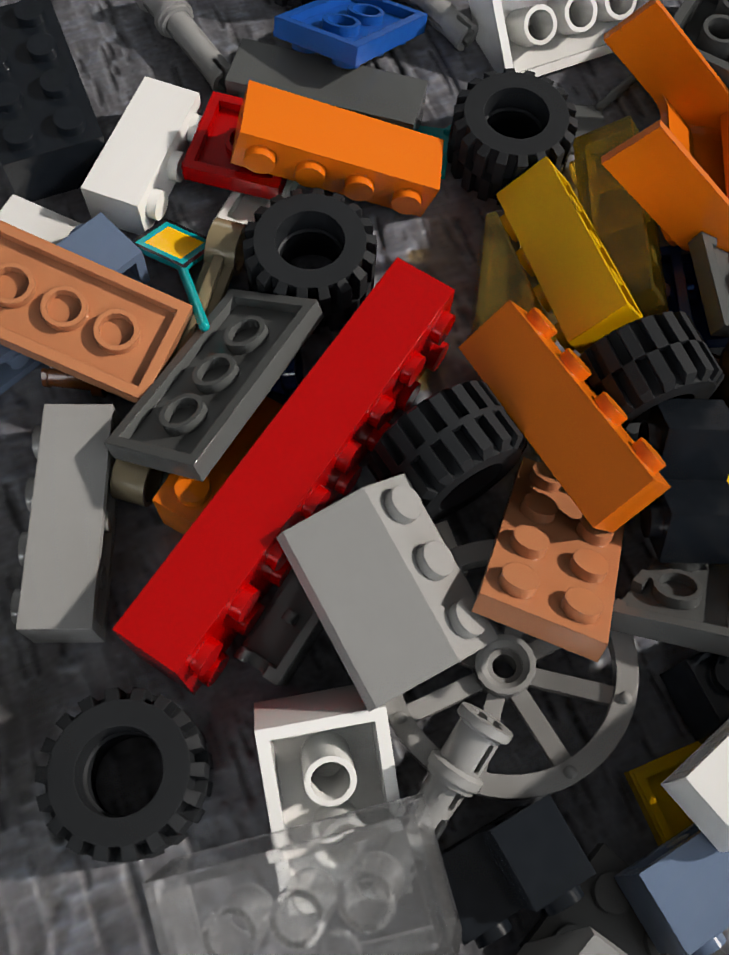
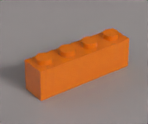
[230,80,444,217]
[458,300,671,533]

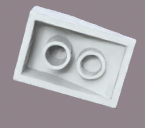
[254,685,414,917]

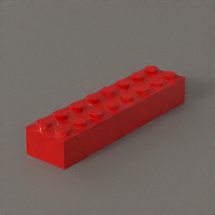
[112,257,456,695]

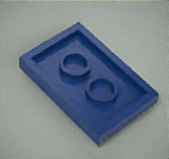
[273,0,428,69]

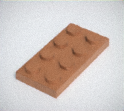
[0,220,193,404]
[471,457,625,663]

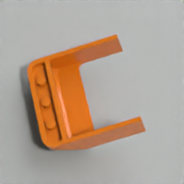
[601,0,729,253]

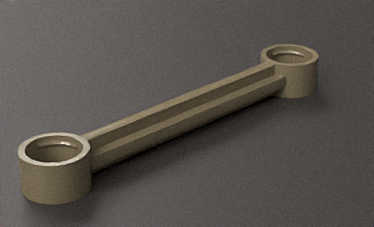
[110,217,247,507]

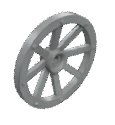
[385,539,639,801]

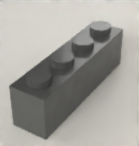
[225,38,428,132]

